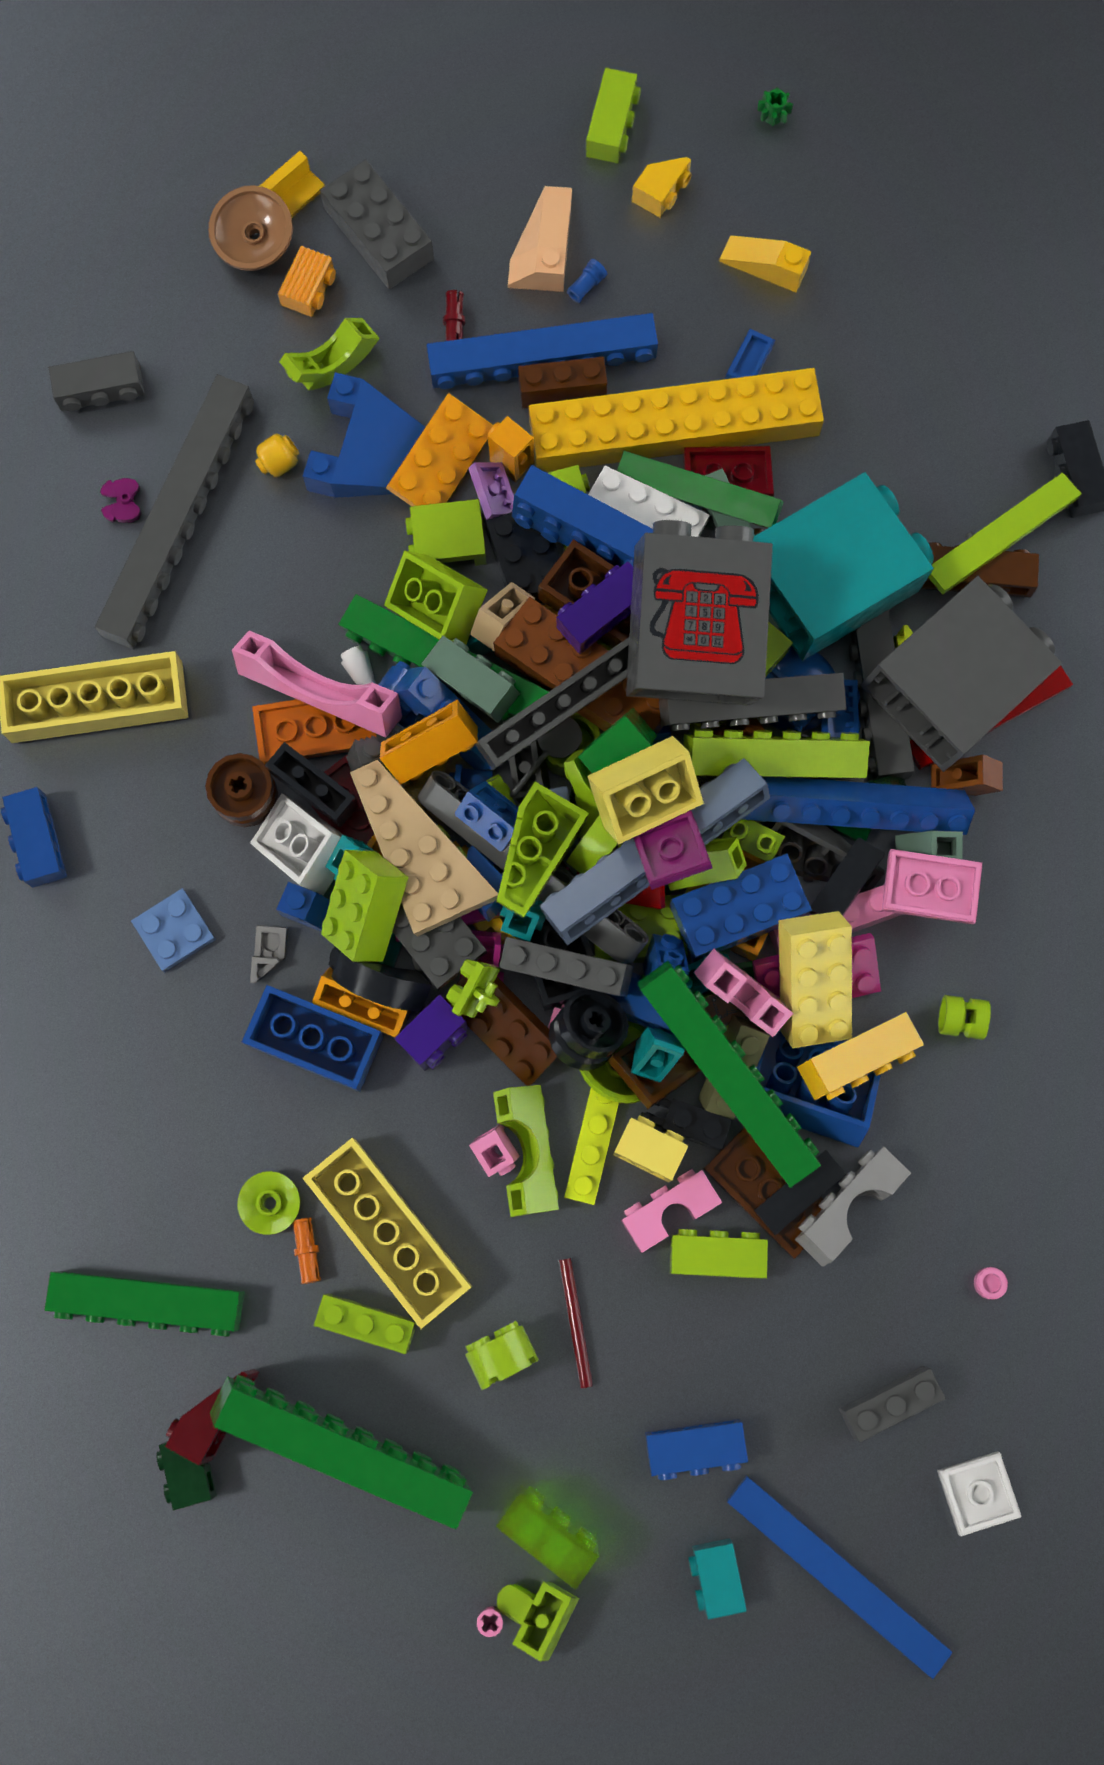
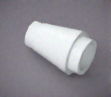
[340,645,377,685]

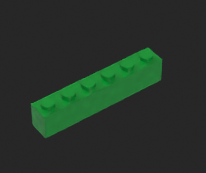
[44,1271,245,1337]

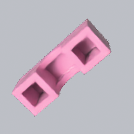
[694,949,793,1037]
[621,1168,722,1253]

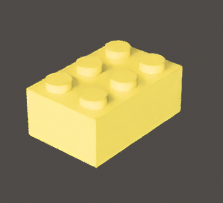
[587,736,704,844]

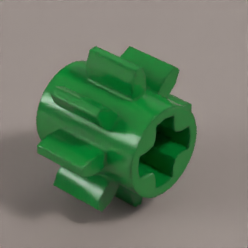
[757,88,793,126]

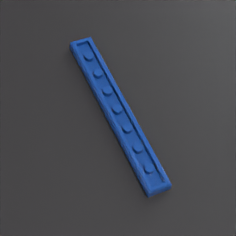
[727,1475,953,1679]

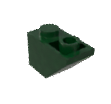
[156,1441,217,1511]

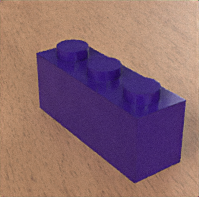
[556,562,633,654]

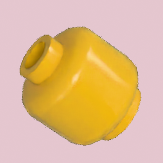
[255,433,299,477]

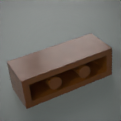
[518,357,607,408]

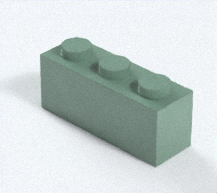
[421,636,520,722]

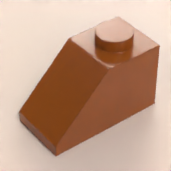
[931,754,1003,796]

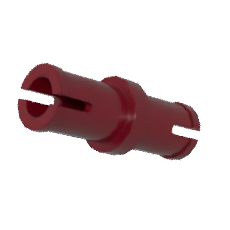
[443,290,466,341]

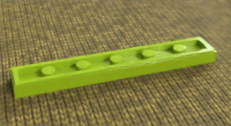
[928,472,1082,595]

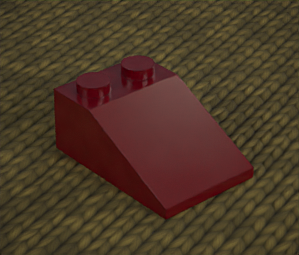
[165,1369,259,1466]

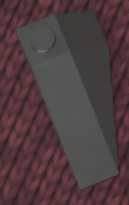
[764,821,885,893]

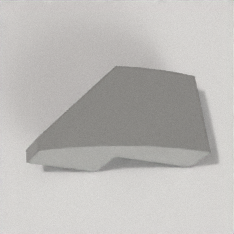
[250,925,288,983]

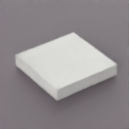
[937,1451,1022,1536]

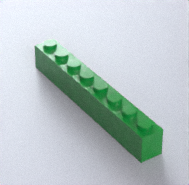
[338,594,549,720]
[638,960,821,1188]

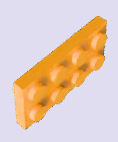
[386,393,493,506]

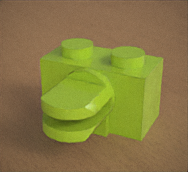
[497,1581,579,1662]

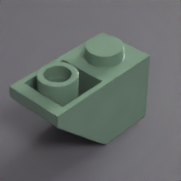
[895,831,963,860]

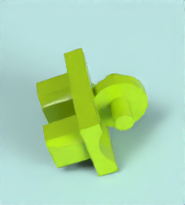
[722,819,785,862]
[446,959,500,1018]

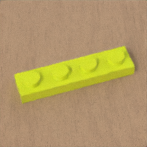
[564,1088,619,1205]

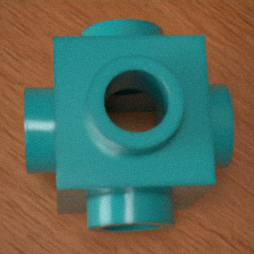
[500,897,546,942]

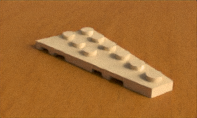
[350,760,498,937]

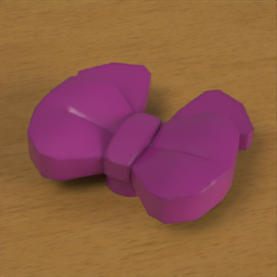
[100,478,142,523]

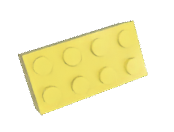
[778,911,852,1049]

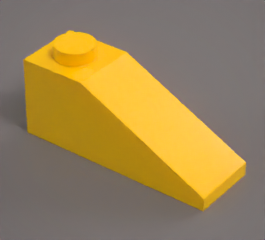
[719,235,812,293]

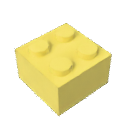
[613,1116,688,1183]

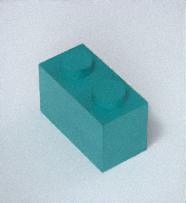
[688,1538,747,1620]

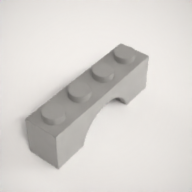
[795,1146,911,1267]

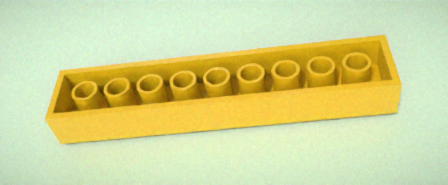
[529,368,824,472]

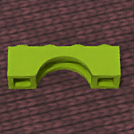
[493,1085,559,1217]

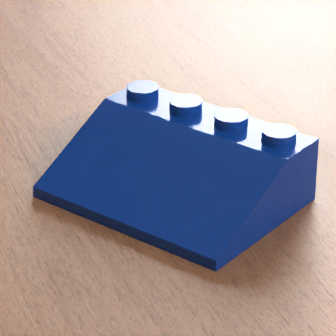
[757,1029,881,1148]

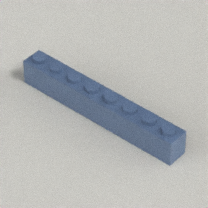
[540,758,770,945]

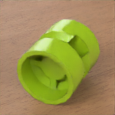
[938,995,991,1040]

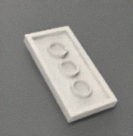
[588,466,710,537]

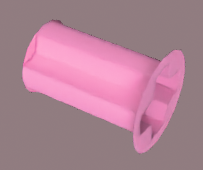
[477,1606,503,1637]

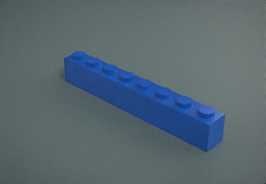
[427,313,658,389]
[742,776,975,835]

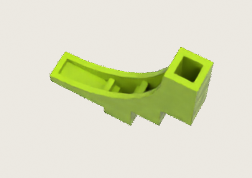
[563,749,747,891]

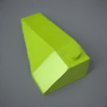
[497,781,589,918]

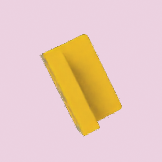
[259,151,325,218]

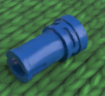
[567,259,608,303]

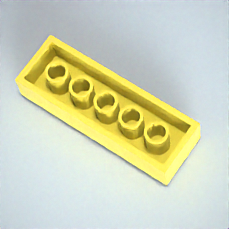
[0,651,189,743]
[303,1138,473,1329]

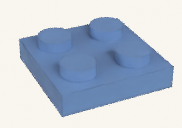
[131,888,216,973]

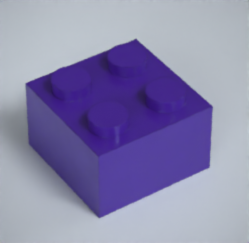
[394,994,469,1071]

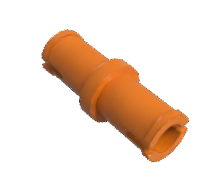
[292,1217,322,1284]

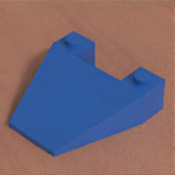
[302,372,425,498]

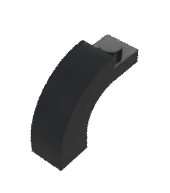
[328,946,432,1012]

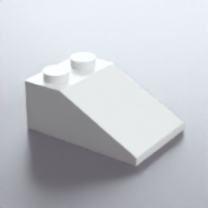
[250,793,343,895]

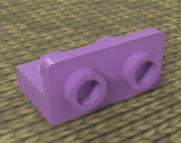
[468,462,514,520]

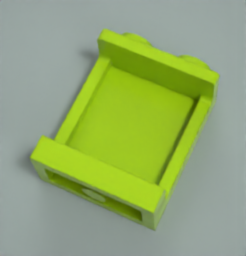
[405,499,487,566]

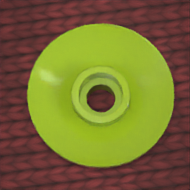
[237,1171,300,1235]

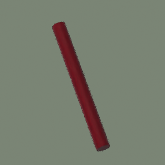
[559,1258,593,1388]

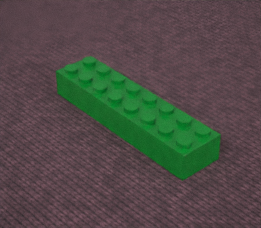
[210,1375,473,1530]

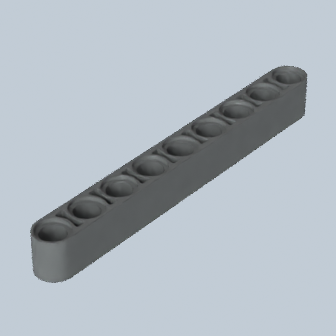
[418,770,649,965]

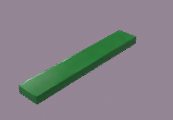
[617,451,784,529]

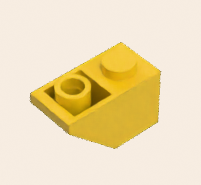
[632,157,692,218]

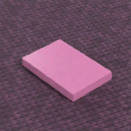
[881,849,983,925]

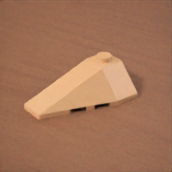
[508,186,572,292]

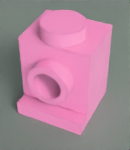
[469,1124,520,1177]

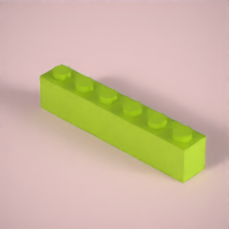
[683,729,870,778]

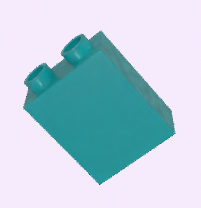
[754,472,934,661]

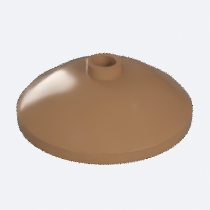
[209,186,293,271]

